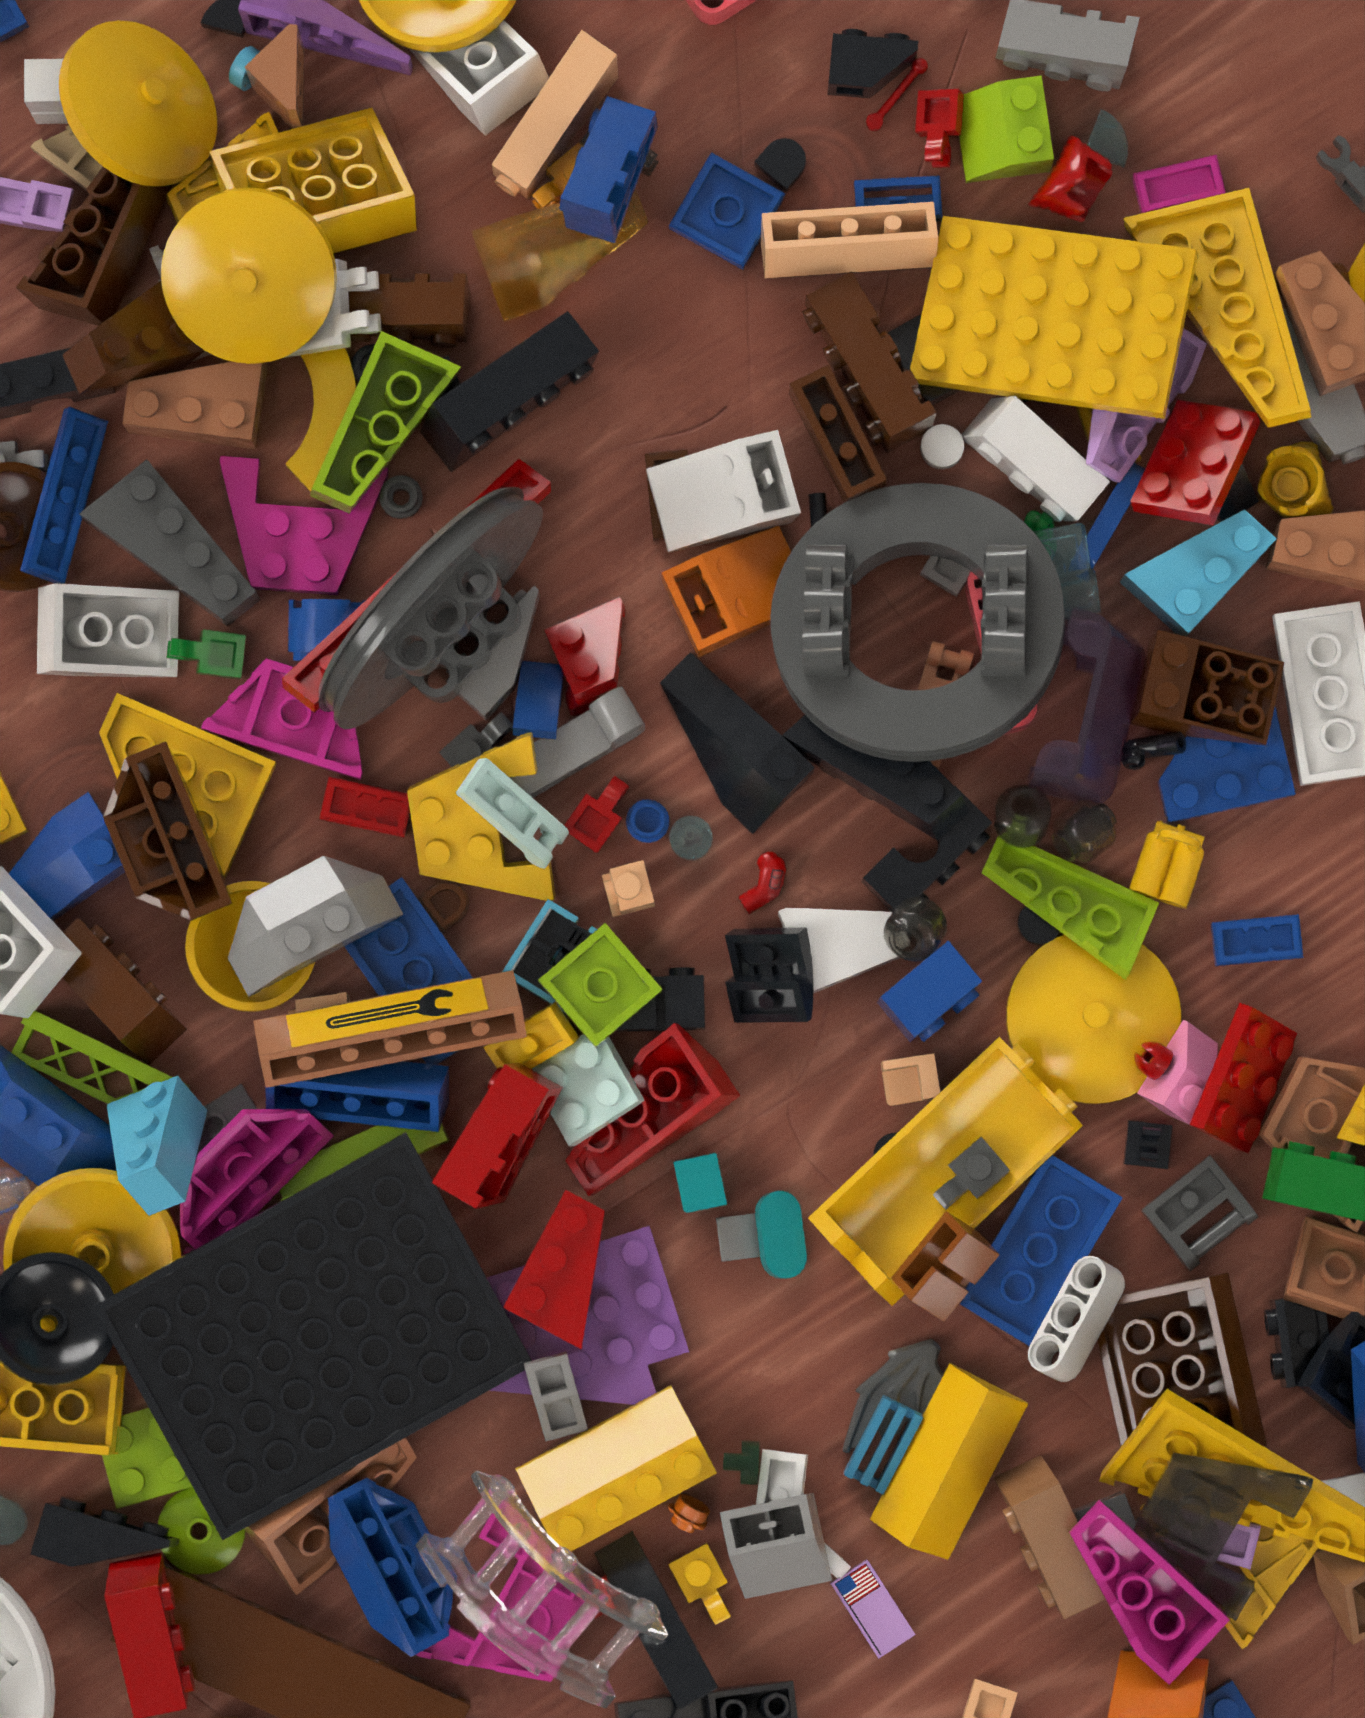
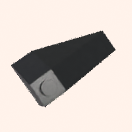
[660,652,815,834]

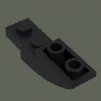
[614,1680,798,1718]

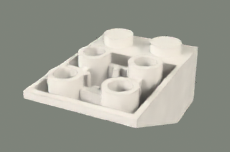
[646,430,801,553]

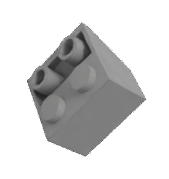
[720,1493,832,1599]

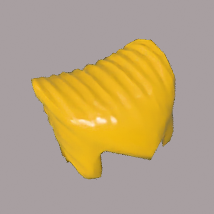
[1257,441,1334,518]

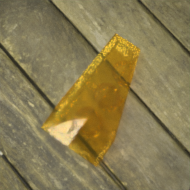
[471,187,649,322]

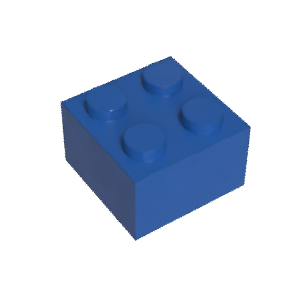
[877,941,982,1042]

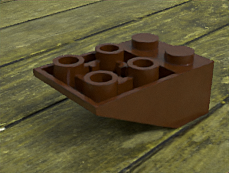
[1130,630,1284,746]

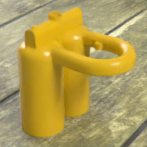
[1129,820,1205,909]

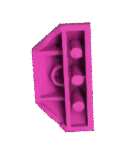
[180,1109,334,1249]

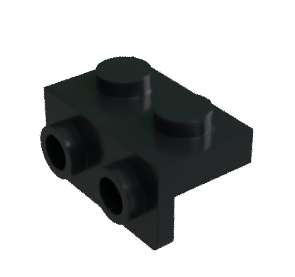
[1264,1298,1329,1388]

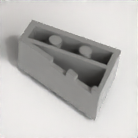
[995,0,1140,91]

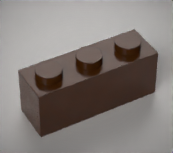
[788,364,887,503]

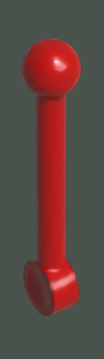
[866,58,928,131]

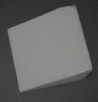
[716,1213,760,1262]

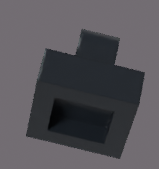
[1123,1121,1173,1169]

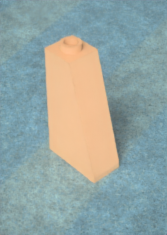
[492,30,618,199]

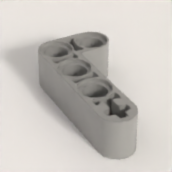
[509,686,645,798]

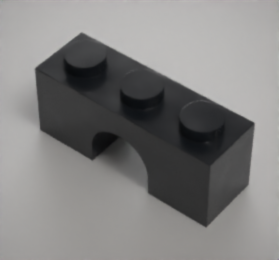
[0,348,115,419]
[861,786,992,918]

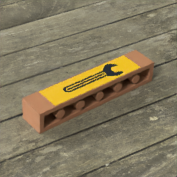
[253,970,527,1088]

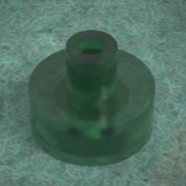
[723,1440,759,1485]

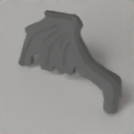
[843,1339,944,1453]

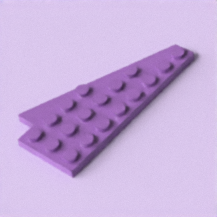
[487,1226,689,1405]

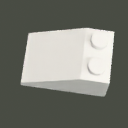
[410,20,549,136]
[37,583,179,677]

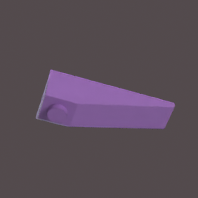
[238,0,413,75]

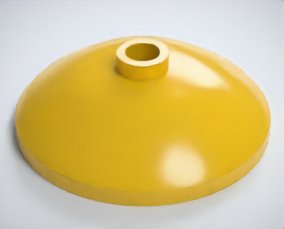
[185,881,315,1012]

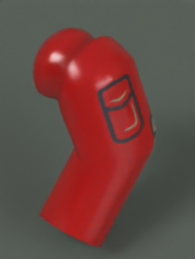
[738,851,787,915]

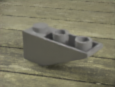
[446,586,540,721]

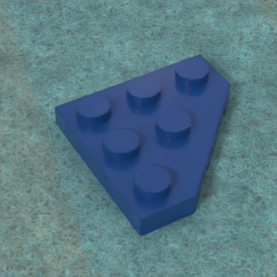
[1158,707,1296,824]

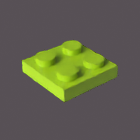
[538,923,663,1048]
[102,1408,193,1509]

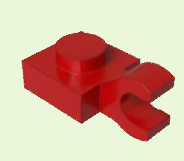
[915,89,964,168]
[564,775,630,854]

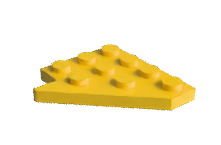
[99,693,277,878]

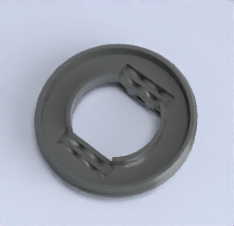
[770,483,1065,762]
[318,487,543,729]

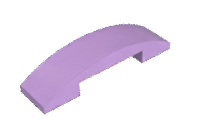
[0,177,74,232]

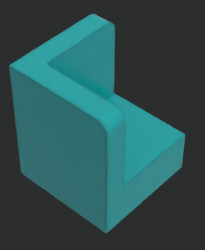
[673,1153,727,1213]

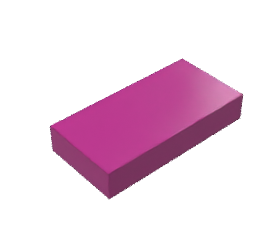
[1132,155,1226,213]

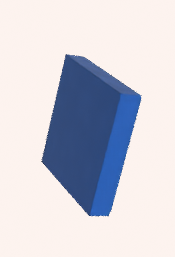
[669,152,785,270]

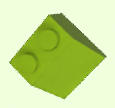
[958,75,1054,183]

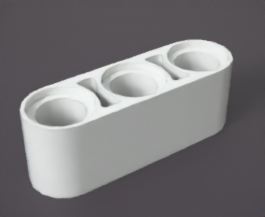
[1028,1256,1125,1382]

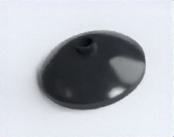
[0,1252,114,1385]

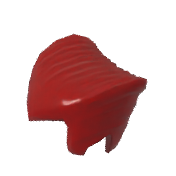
[1028,136,1113,222]

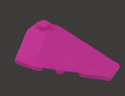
[1069,1500,1230,1685]

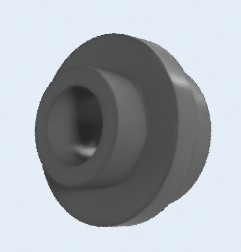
[379,475,423,519]

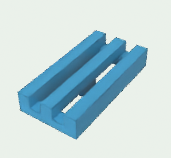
[843,1395,923,1494]

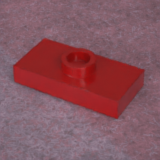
[319,777,411,839]

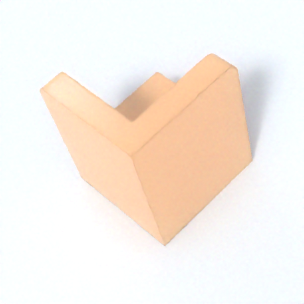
[880,1053,940,1106]

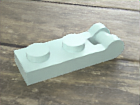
[456,758,569,869]

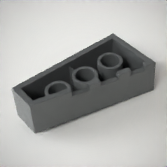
[79,459,261,627]

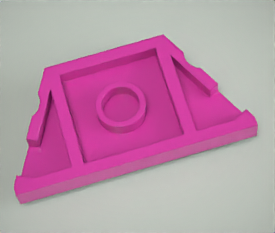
[201,658,363,780]

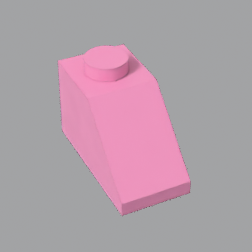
[1137,1020,1218,1125]

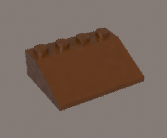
[1098,1272,1267,1446]

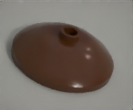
[0,462,49,592]

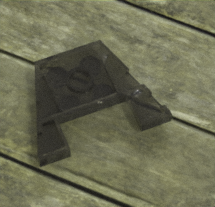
[1133,1452,1313,1621]

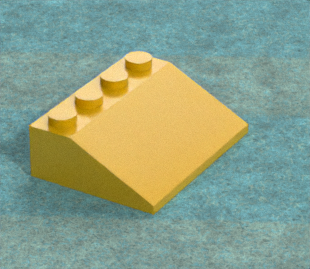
[209,107,417,254]

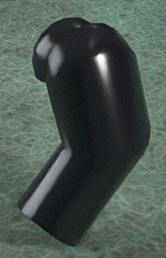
[1120,732,1186,770]

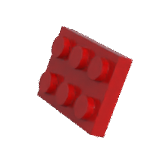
[1130,400,1260,525]
[1190,1003,1298,1154]

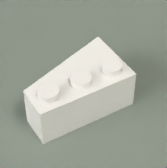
[961,396,1110,522]

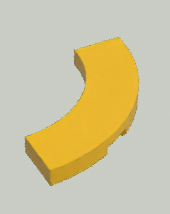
[285,348,356,493]

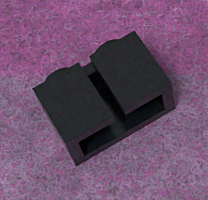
[617,967,705,1032]

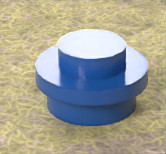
[626,799,669,843]

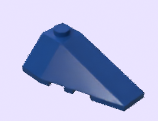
[9,792,125,921]

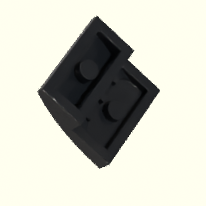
[725,927,814,1023]
[1297,1311,1365,1429]

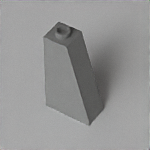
[1283,309,1365,465]

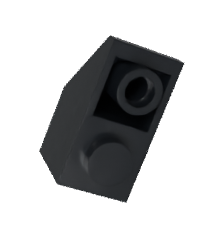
[827,29,919,99]

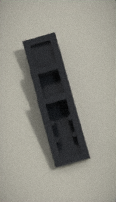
[594,1531,719,1710]

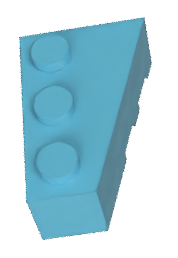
[1120,509,1277,637]

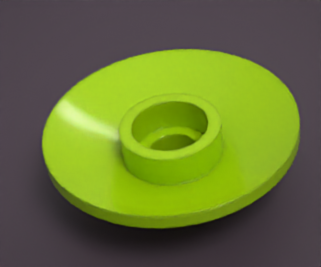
[158,1487,245,1574]

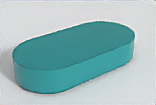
[755,1191,807,1279]

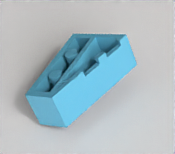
[106,1076,208,1216]

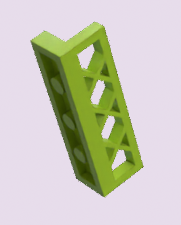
[11,1010,190,1104]
[280,1124,450,1201]

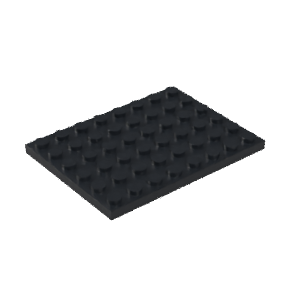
[93,1132,532,1540]

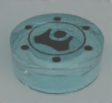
[669,816,713,860]

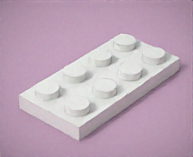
[1272,601,1365,786]

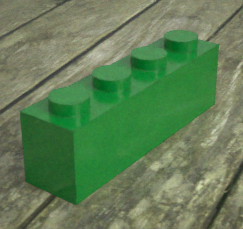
[1262,1141,1365,1222]

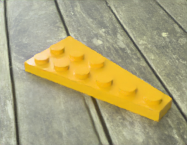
[1123,188,1311,428]
[1099,1389,1365,1562]

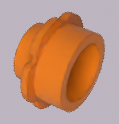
[668,1494,710,1533]

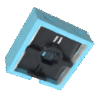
[502,899,597,1015]

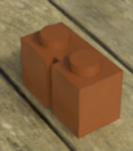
[891,1211,1000,1322]

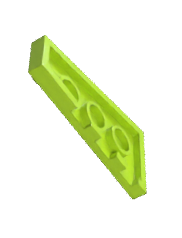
[982,831,1159,980]

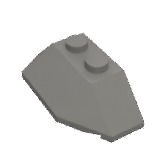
[228,856,403,997]

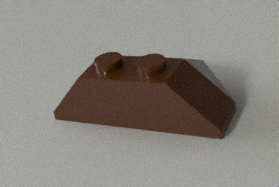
[103,741,233,921]

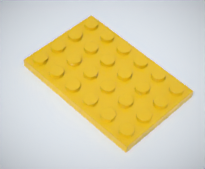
[910,216,1198,419]

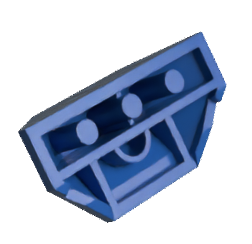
[0,1045,117,1186]
[328,1478,454,1657]

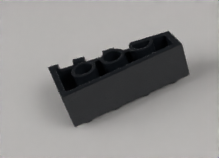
[420,311,599,472]
[782,715,970,840]

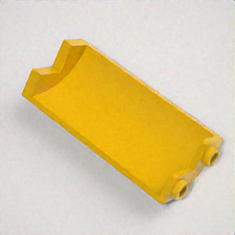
[808,1037,1083,1306]

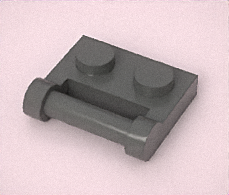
[1141,1155,1258,1272]

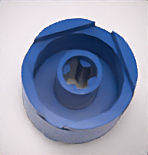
[288,599,366,661]

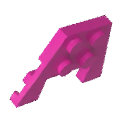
[220,456,389,595]
[416,1501,595,1682]

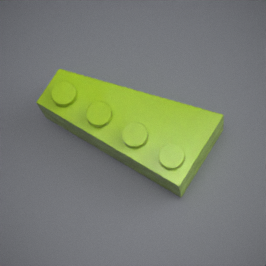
[310,331,461,514]

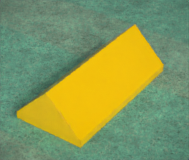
[870,1363,1028,1560]

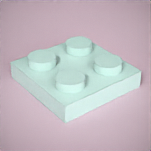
[532,1034,645,1146]

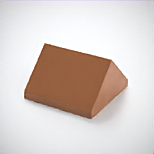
[245,24,305,129]

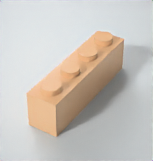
[761,202,938,278]

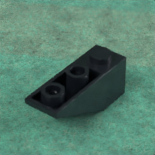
[30,1496,180,1567]

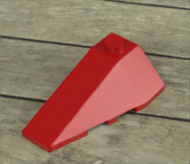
[565,1023,741,1196]

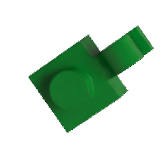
[166,629,246,680]

